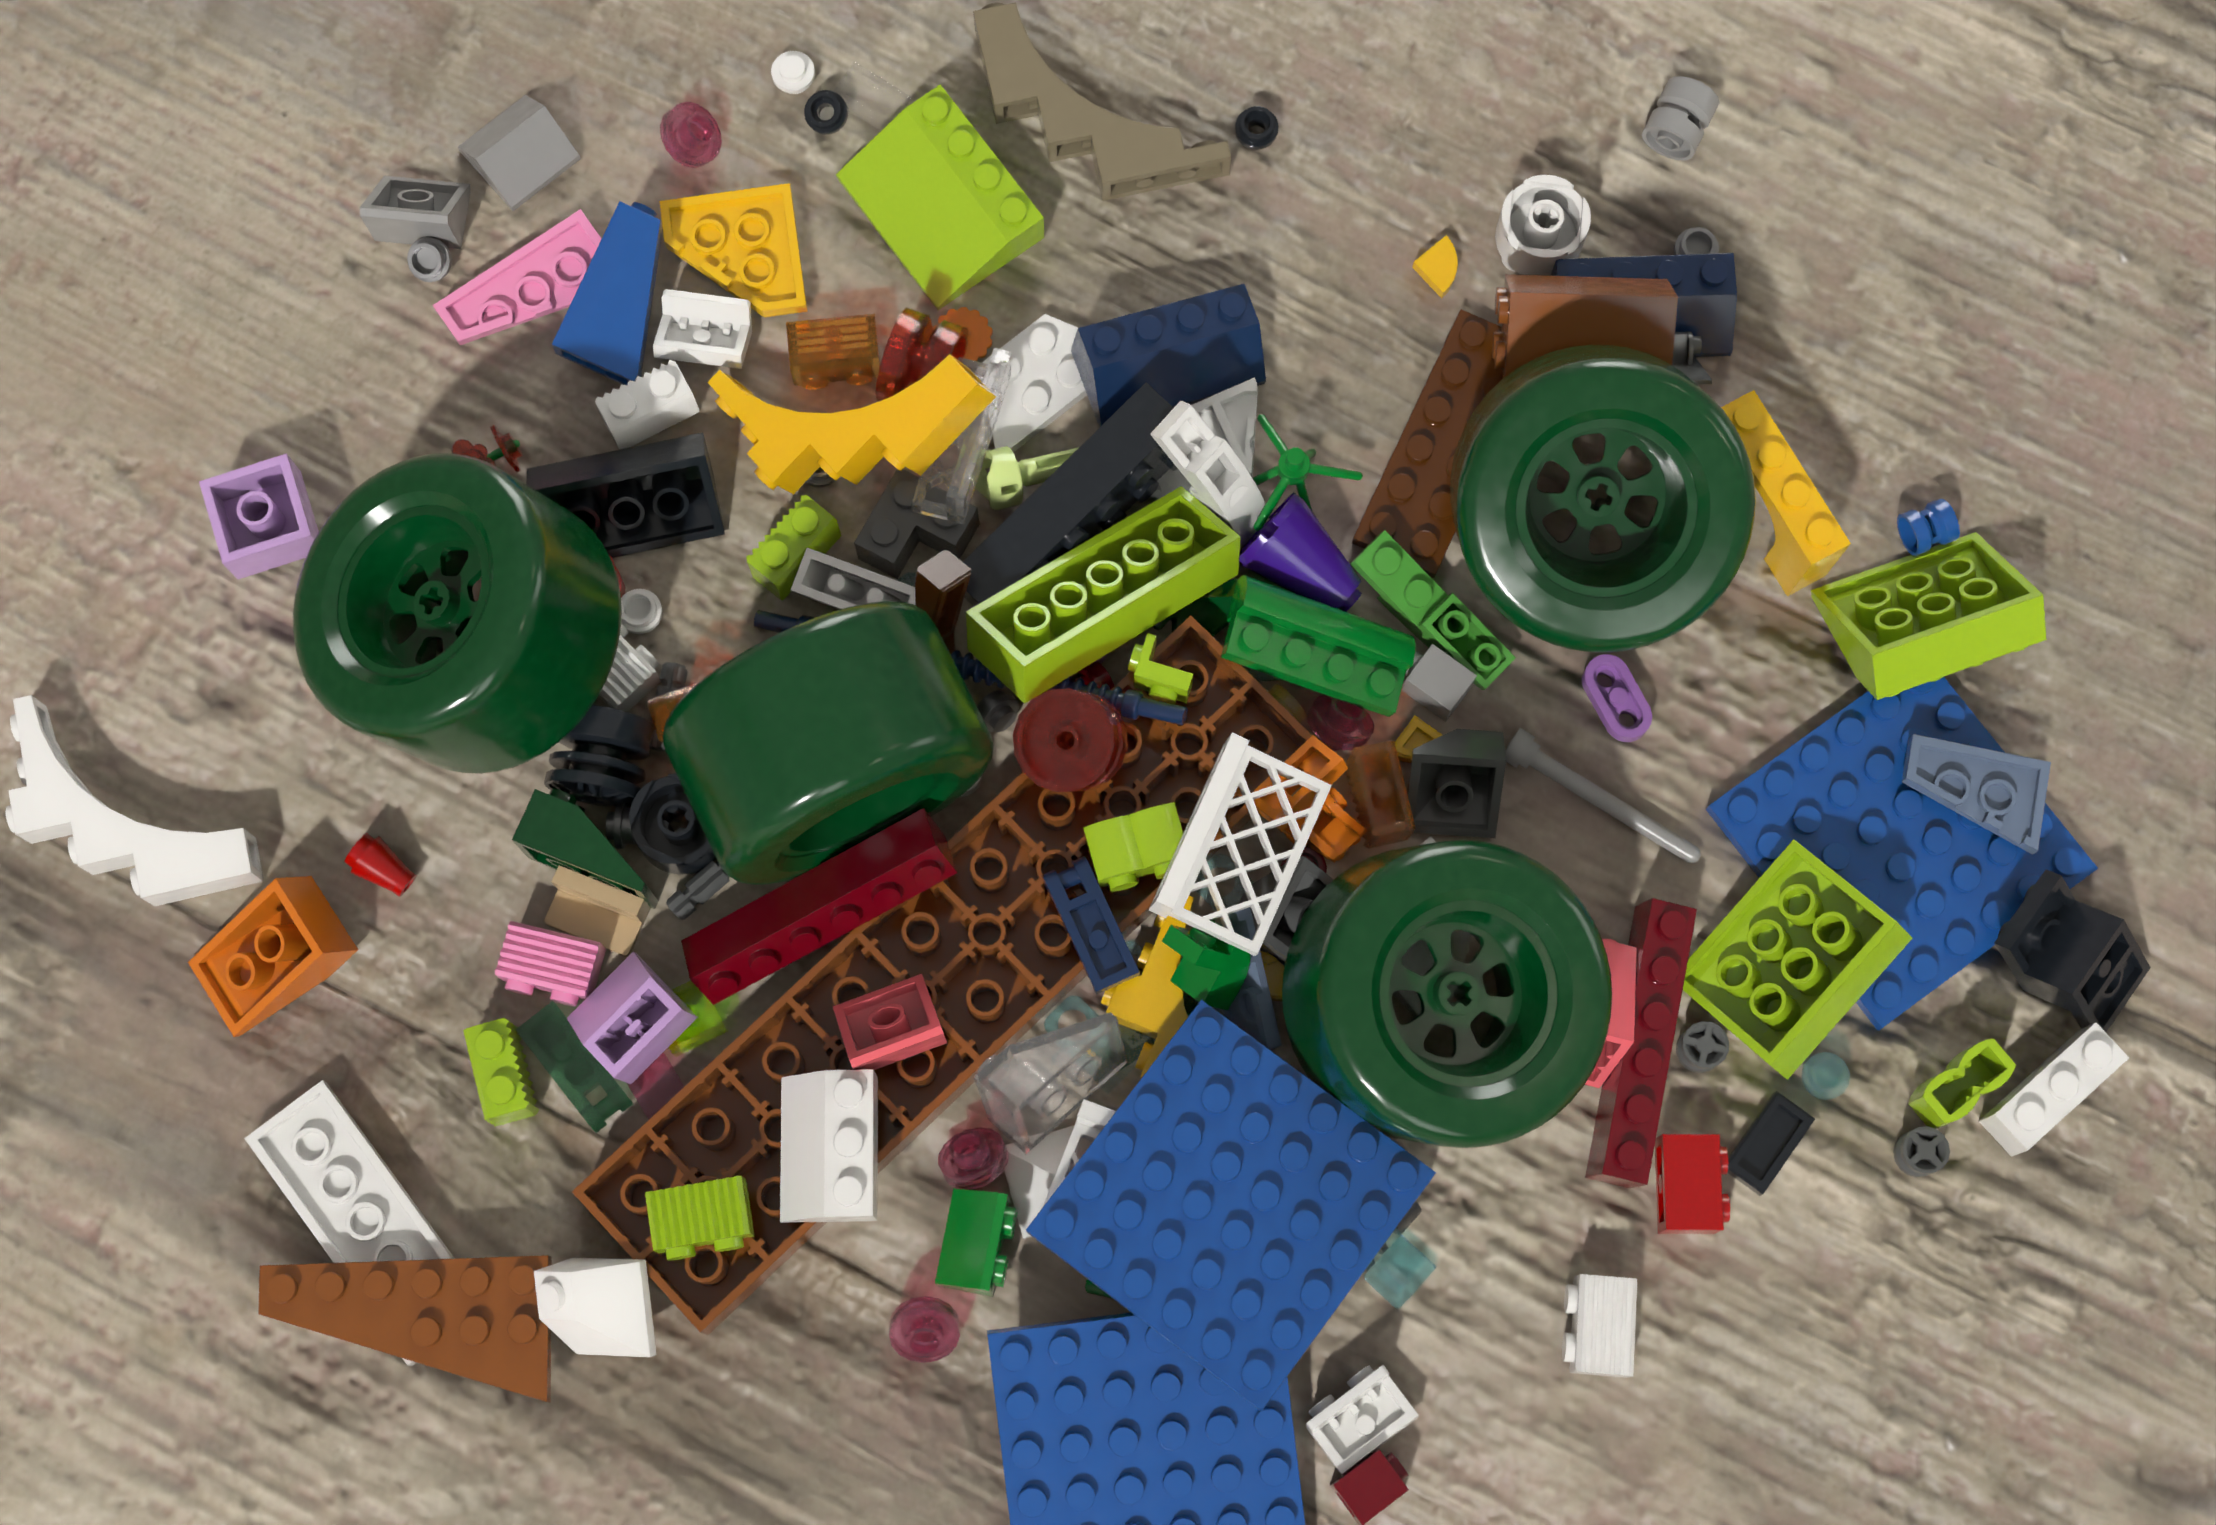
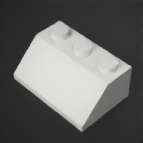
[780,1069,878,1223]

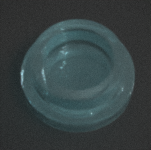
[1801,1052,1850,1100]

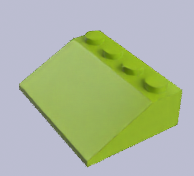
[836,84,1044,311]
[1811,532,2047,700]
[1683,839,1913,1080]

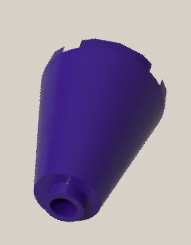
[1239,492,1362,612]

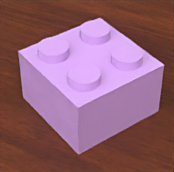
[199,453,319,579]

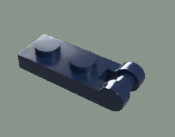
[1042,856,1140,995]

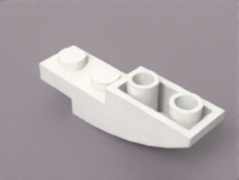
[1150,401,1265,549]

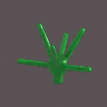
[1253,414,1363,531]

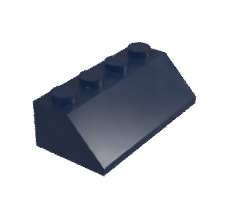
[1550,253,1737,357]
[1071,284,1266,428]

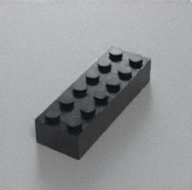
[963,382,1178,607]

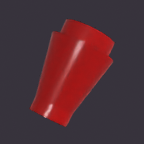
[344,833,417,897]

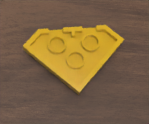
[659,183,808,318]

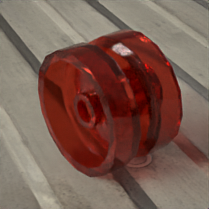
[875,308,969,401]
[1013,688,1128,792]

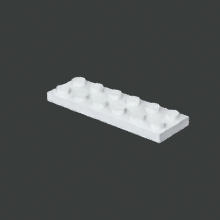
[244,1080,455,1366]

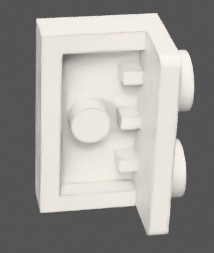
[653,289,752,369]
[1306,1365,1419,1475]

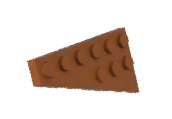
[258,1255,552,1403]

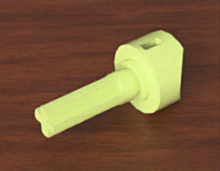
[971,446,1079,510]

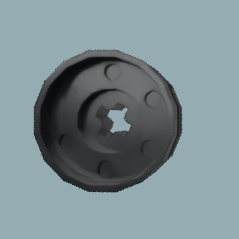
[544,705,655,806]

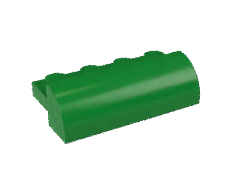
[1221,575,1416,717]

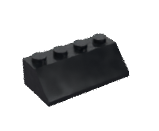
[526,432,725,558]

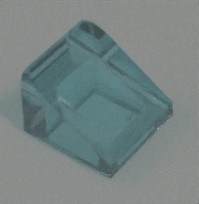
[1364,1234,1437,1309]

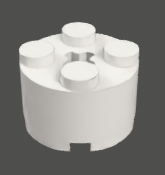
[1495,175,1591,276]

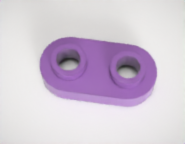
[1582,654,1652,742]

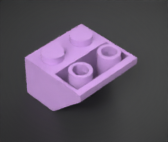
[567,951,698,1084]

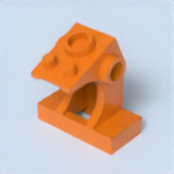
[1253,735,1367,863]

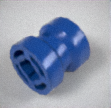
[1897,498,1960,556]

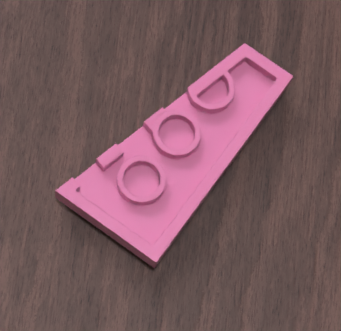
[433,209,601,345]

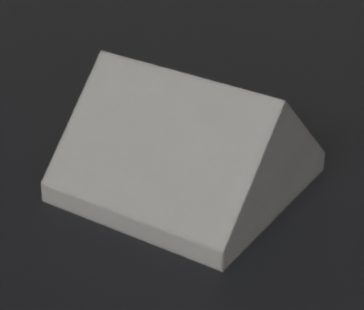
[458,95,581,211]
[360,176,470,249]

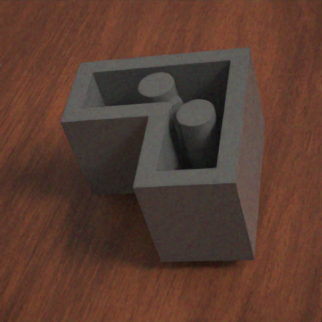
[854,469,980,579]

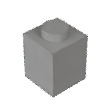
[1402,644,1477,722]

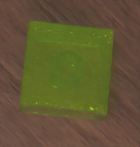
[669,980,728,1057]

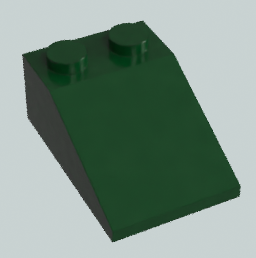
[512,788,659,909]

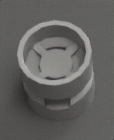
[1642,76,1720,160]

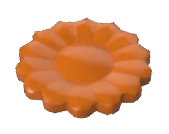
[932,307,993,365]

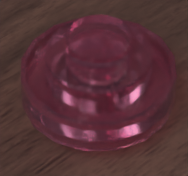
[660,101,722,168]
[1307,694,1374,751]
[938,1127,1009,1190]
[889,1296,960,1363]

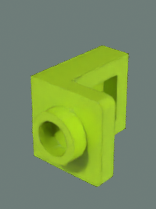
[1128,633,1193,704]

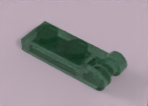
[516,1001,634,1133]

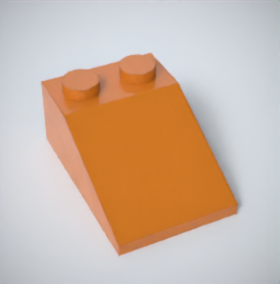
[188,876,358,1037]

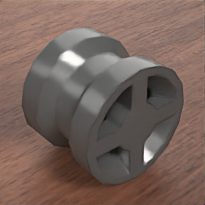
[1676,1021,1729,1073]
[1893,1126,1950,1177]

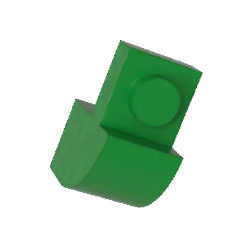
[1162,920,1250,1010]

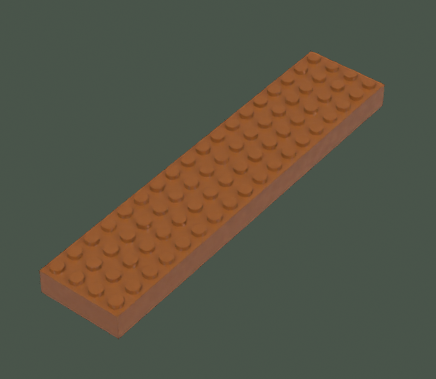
[572,616,1312,1335]

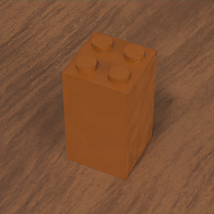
[1492,274,1678,378]

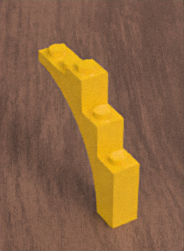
[707,354,996,495]
[1101,896,1194,1079]

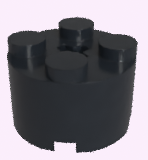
[629,773,717,874]

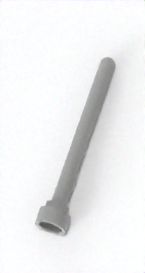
[1505,728,1701,863]

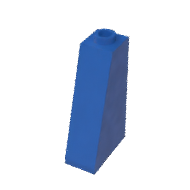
[552,201,663,386]

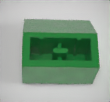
[935,1188,1018,1297]

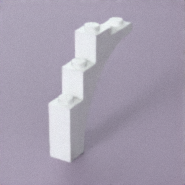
[5,695,264,906]

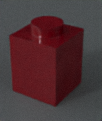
[1330,1450,1409,1525]

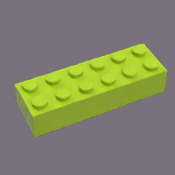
[966,486,1241,704]

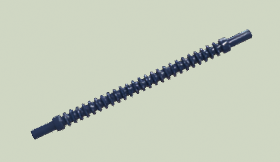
[754,610,1188,725]

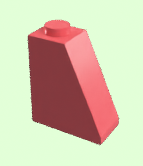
[1585,939,1637,1088]

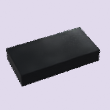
[1727,1091,1815,1196]

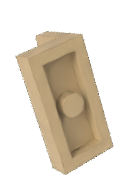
[544,865,651,957]

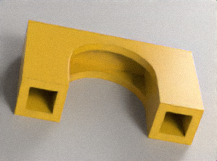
[1721,390,1851,597]

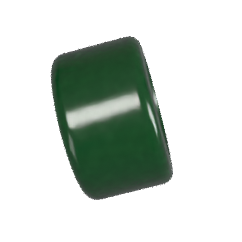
[1450,345,1756,652]
[293,453,622,774]
[663,601,994,885]
[1282,840,1612,1148]

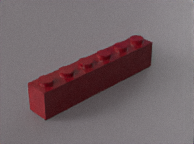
[681,808,957,1005]
[1585,898,1697,1188]

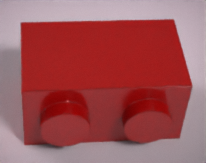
[1655,1134,1730,1234]

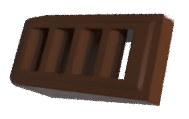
[915,550,972,639]

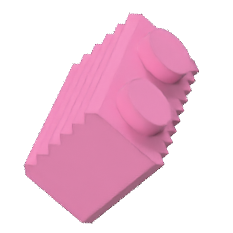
[495,921,606,1007]

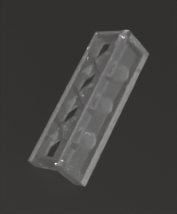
[911,348,1012,524]

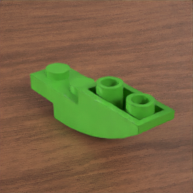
[1350,530,1516,690]

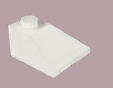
[998,1125,1092,1239]
[534,1258,657,1357]

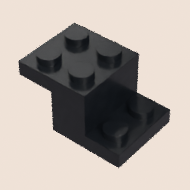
[1994,869,2151,1032]

